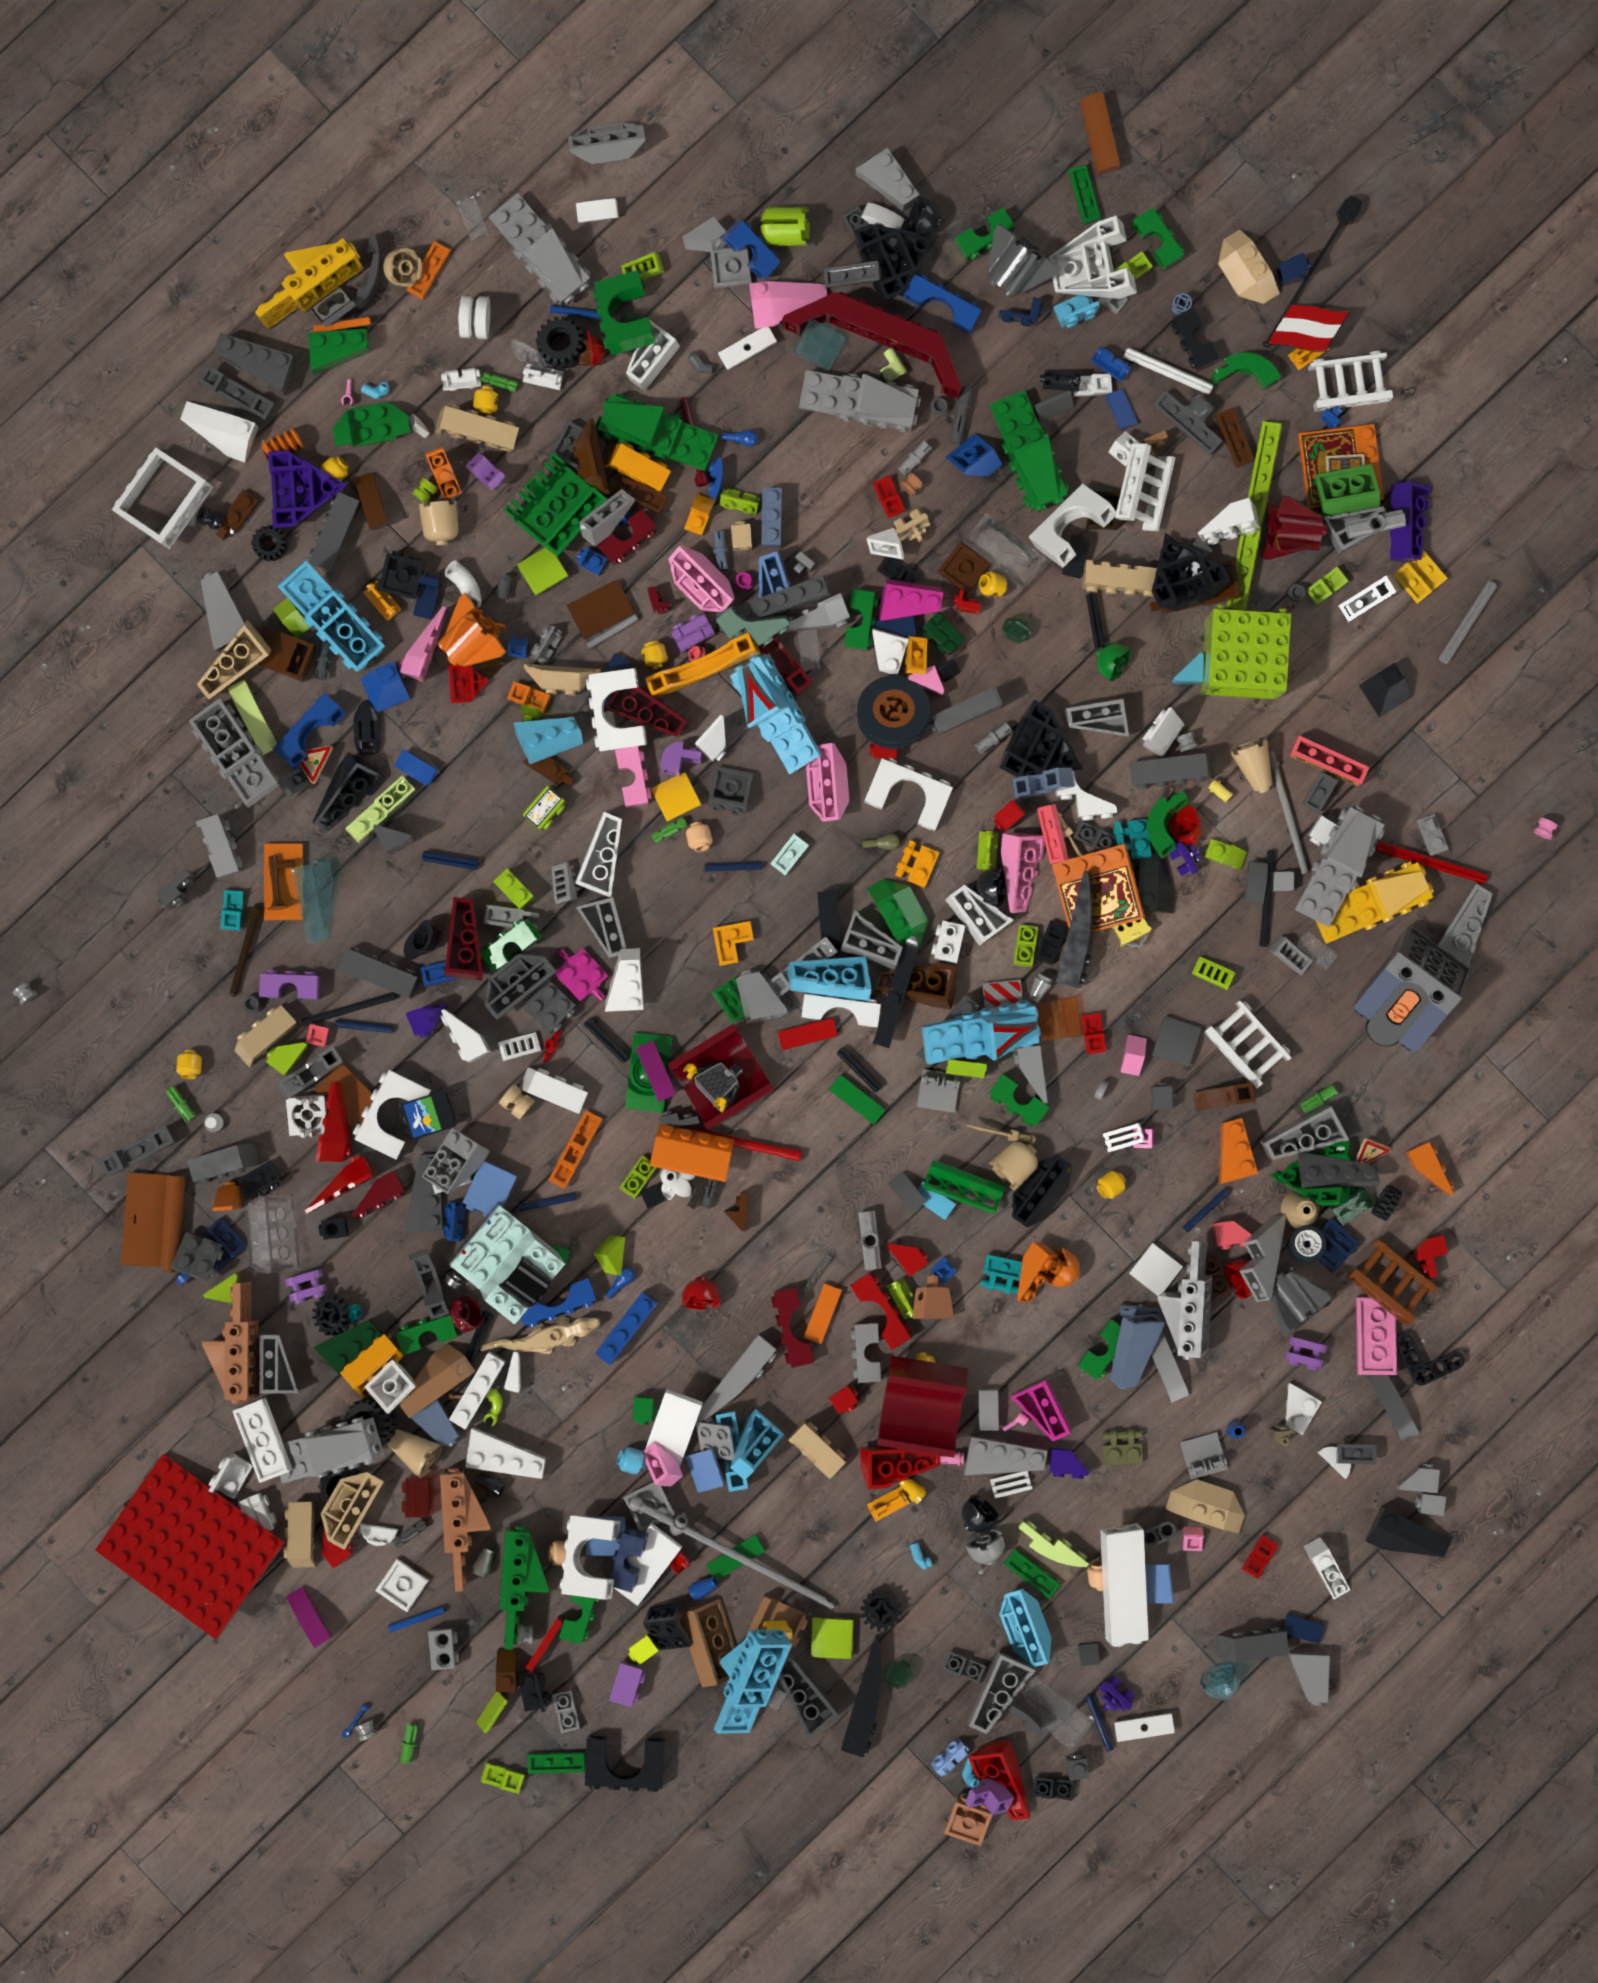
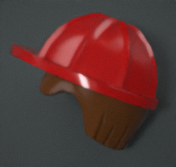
[579,329,606,367]

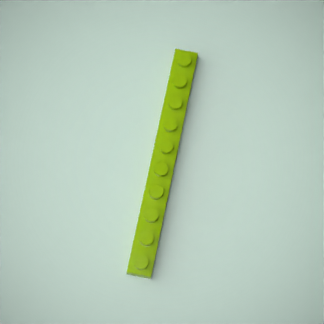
[1227,421,1282,611]

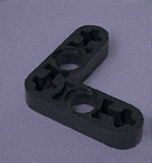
[1396,1333,1465,1386]

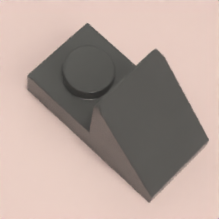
[278,767,312,798]

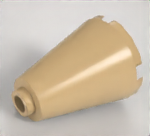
[1230,738,1272,793]
[1281,1191,1319,1228]
[388,1429,442,1478]

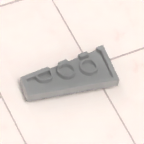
[1438,884,1492,967]

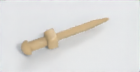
[1058,812,1083,856]
[966,1125,1036,1145]

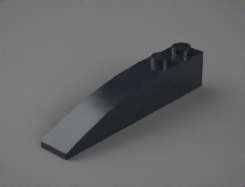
[1056,870,1095,988]
[841,1636,881,1757]

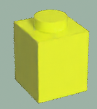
[628,1633,659,1665]

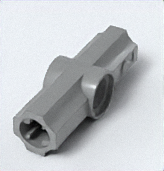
[1345,510,1406,539]
[858,1211,882,1270]

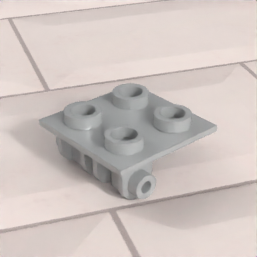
[917,1069,960,1113]
[696,1417,735,1460]
[1180,1432,1228,1480]

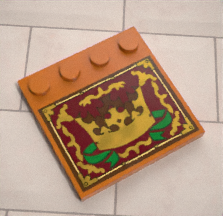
[1298,424,1384,509]
[1052,844,1145,932]

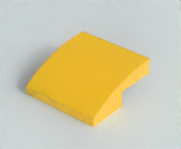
[1393,550,1448,604]
[651,772,701,822]

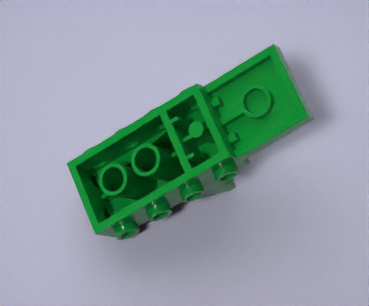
[989,390,1069,512]
[596,393,719,472]
[499,1524,549,1650]

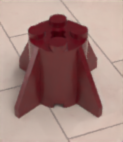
[1262,496,1327,560]

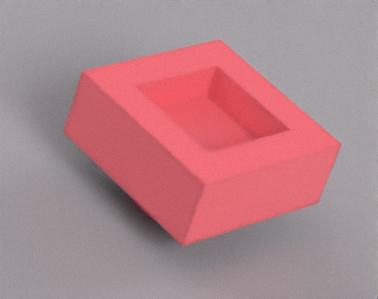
[306,1024,330,1047]

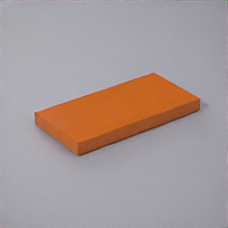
[264,844,304,921]

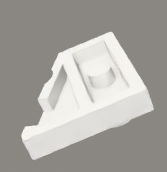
[872,628,908,676]
[1285,1383,1322,1435]

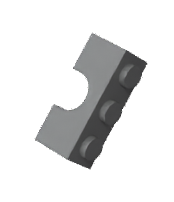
[851,1322,881,1383]

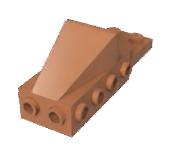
[202,1281,259,1404]
[440,1467,491,1592]

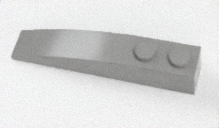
[695,1334,777,1425]

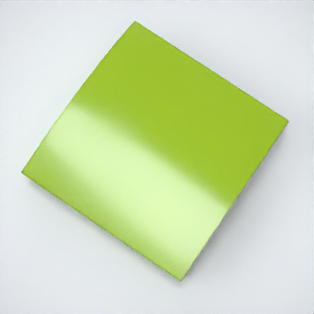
[517,548,569,596]
[946,1059,987,1078]
[811,1617,854,1659]

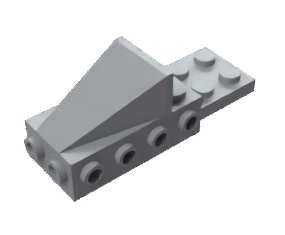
[489,193,591,307]
[799,370,921,432]
[189,698,279,808]
[1294,805,1385,927]
[1158,1236,1212,1360]
[280,1417,384,1484]

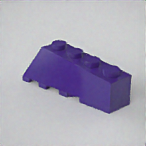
[1390,481,1432,563]

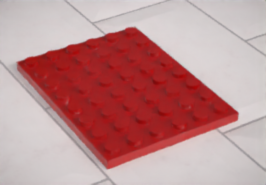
[95,1454,285,1640]

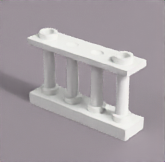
[1308,351,1393,412]
[1115,444,1175,531]
[1204,1001,1291,1089]

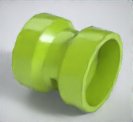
[412,478,438,504]

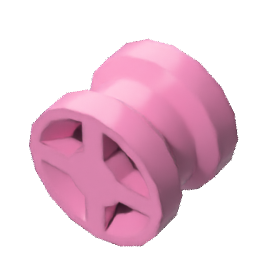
[1534,818,1558,840]

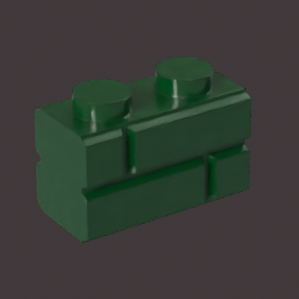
[922,611,965,656]

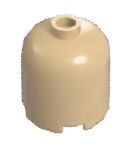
[419,501,459,545]
[989,1142,1038,1191]

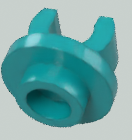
[347,1304,362,1323]

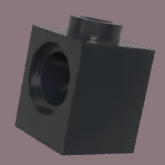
[319,1217,349,1240]

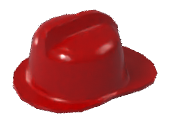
[1169,805,1202,845]

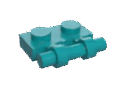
[1113,819,1151,859]
[980,1254,1022,1295]

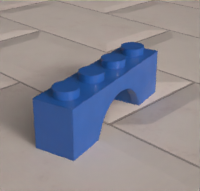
[903,274,982,334]
[273,693,346,769]
[521,1277,597,1328]
[595,1291,658,1365]

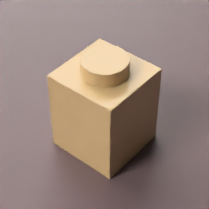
[731,521,752,551]

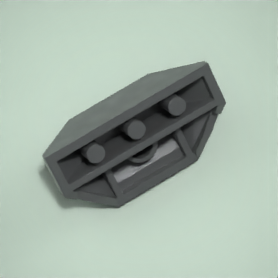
[485,954,557,1020]

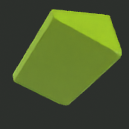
[477,1692,509,1733]

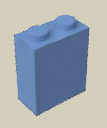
[462,1161,518,1217]

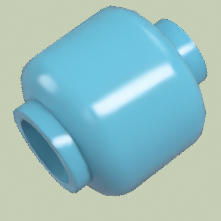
[617,1447,646,1474]

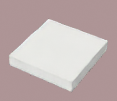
[1129,1243,1183,1296]
[375,1558,430,1612]

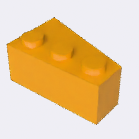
[604,442,671,492]
[340,1334,404,1399]

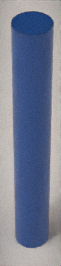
[550,305,602,319]
[388,1606,445,1633]

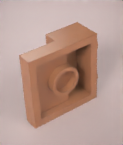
[944,1793,992,1846]

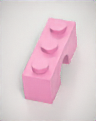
[615,746,652,808]

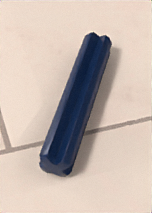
[422,851,479,870]

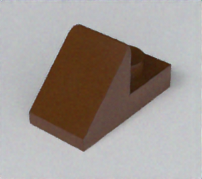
[724,1192,748,1232]

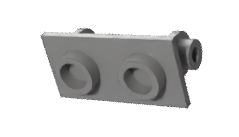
[530,625,562,665]

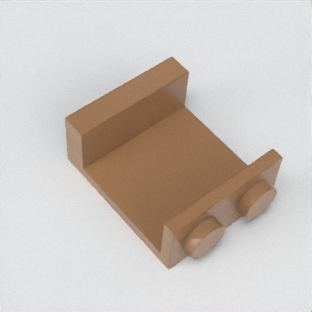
[748,1594,808,1652]

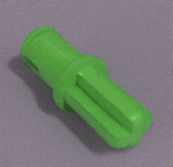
[1300,1084,1338,1113]
[166,1086,196,1122]
[400,1723,418,1764]

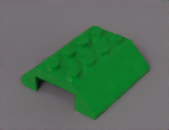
[503,453,608,557]

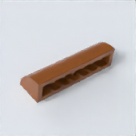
[1079,91,1120,175]

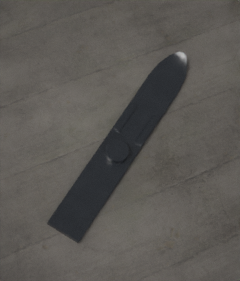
[873,936,919,1048]

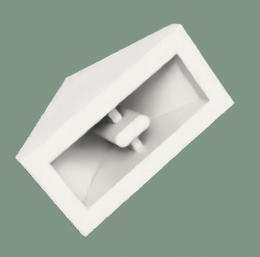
[866,528,904,559]

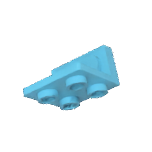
[1053,295,1100,329]

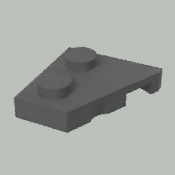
[549,420,583,470]

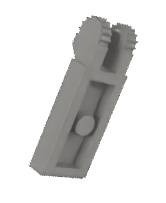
[483,905,539,929]

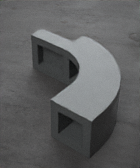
[276,1046,343,1100]
[409,1249,450,1320]

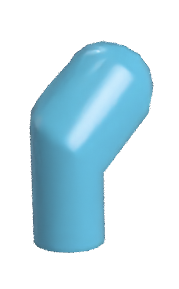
[361,382,390,399]
[910,1543,932,1569]
[962,1758,980,1788]

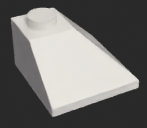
[695,715,726,762]
[365,1360,416,1414]

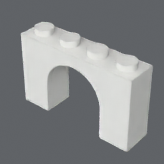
[1029,484,1116,568]
[586,668,647,751]
[864,759,953,832]
[353,1069,431,1159]
[560,1515,621,1600]

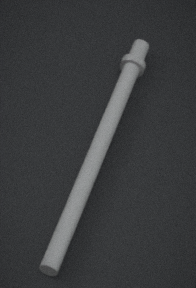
[1269,751,1309,874]

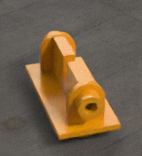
[1288,347,1330,371]
[363,580,402,622]
[867,1486,910,1521]

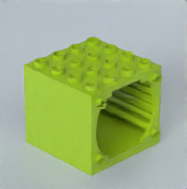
[1201,605,1291,700]

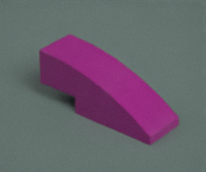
[635,1041,676,1102]
[287,1586,333,1649]

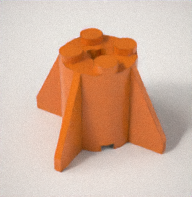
[438,593,506,667]

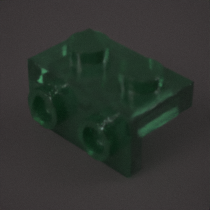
[1328,1186,1374,1227]

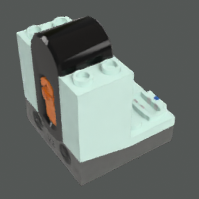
[448,1202,565,1324]

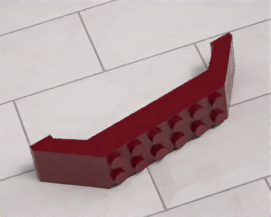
[782,292,962,400]

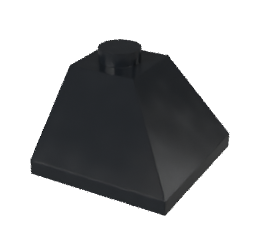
[1359,662,1412,718]

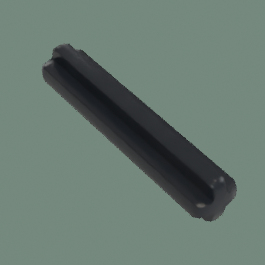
[1086,593,1105,649]
[584,1018,630,1063]
[837,1047,882,1092]
[465,1311,493,1365]

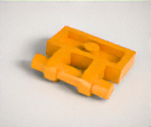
[895,840,939,888]

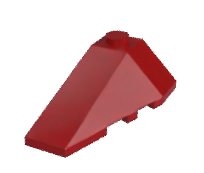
[315,1080,353,1162]
[305,1155,376,1213]
[860,1446,941,1489]
[968,1740,1031,1820]

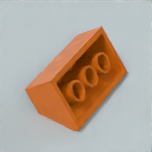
[650,1123,735,1182]

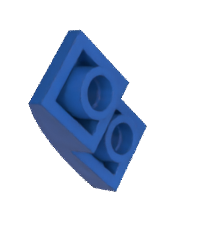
[708,457,723,501]
[394,749,438,786]

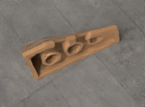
[399,1343,475,1418]

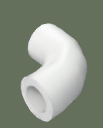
[445,561,482,608]

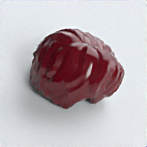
[450,1296,484,1332]

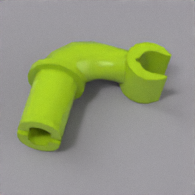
[484,1387,503,1426]

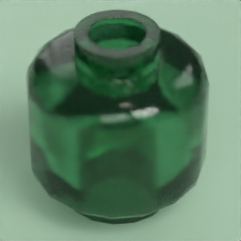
[1002,616,1031,644]
[885,1659,913,1690]

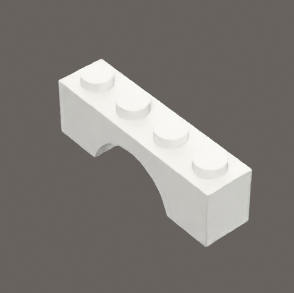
[801,993,881,1028]
[449,1351,506,1429]

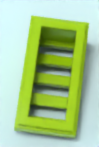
[621,252,665,279]
[1191,957,1236,990]

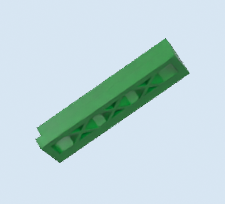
[923,1160,1005,1215]

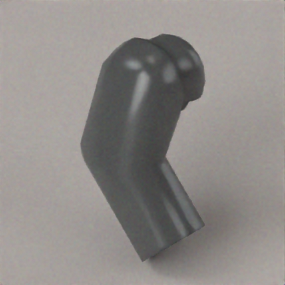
[688,351,713,374]

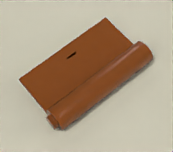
[121,1173,186,1272]

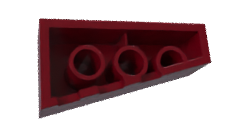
[604,686,690,737]
[444,897,483,981]

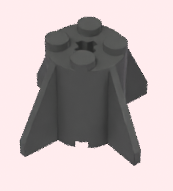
[988,224,1061,298]
[1271,1266,1333,1338]

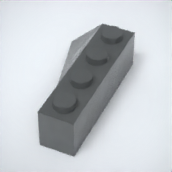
[779,1652,839,1740]

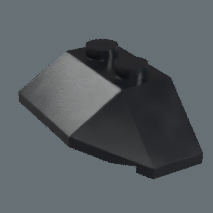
[1012,1155,1073,1228]

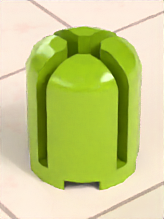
[760,207,810,246]

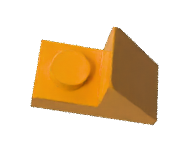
[684,494,716,536]
[905,636,927,675]

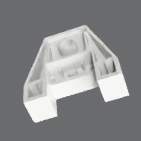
[1049,216,1137,299]

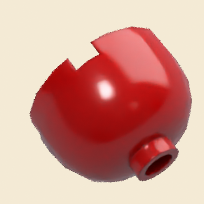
[1224,1259,1252,1299]
[682,1277,720,1310]

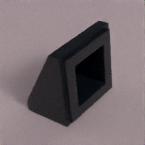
[937,659,960,682]
[640,1183,666,1209]

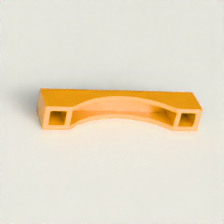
[645,633,761,699]

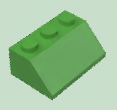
[1315,464,1380,517]

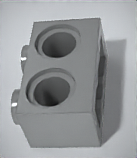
[428,1627,459,1670]

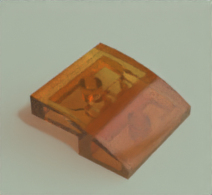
[1037,998,1083,1041]

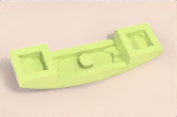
[228,679,277,756]

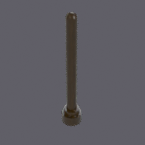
[229,906,264,997]

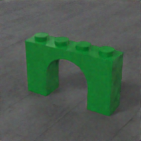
[593,270,656,355]

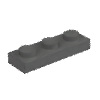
[824,261,882,288]

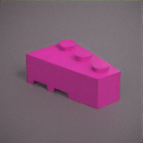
[878,579,943,621]

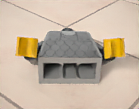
[683,1063,743,1112]

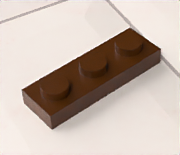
[1214,408,1255,468]

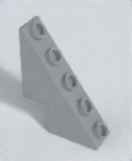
[1240,1213,1286,1302]

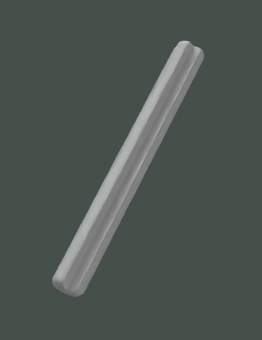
[1439,581,1497,664]

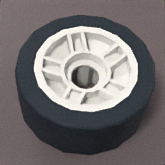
[1288,1225,1326,1263]

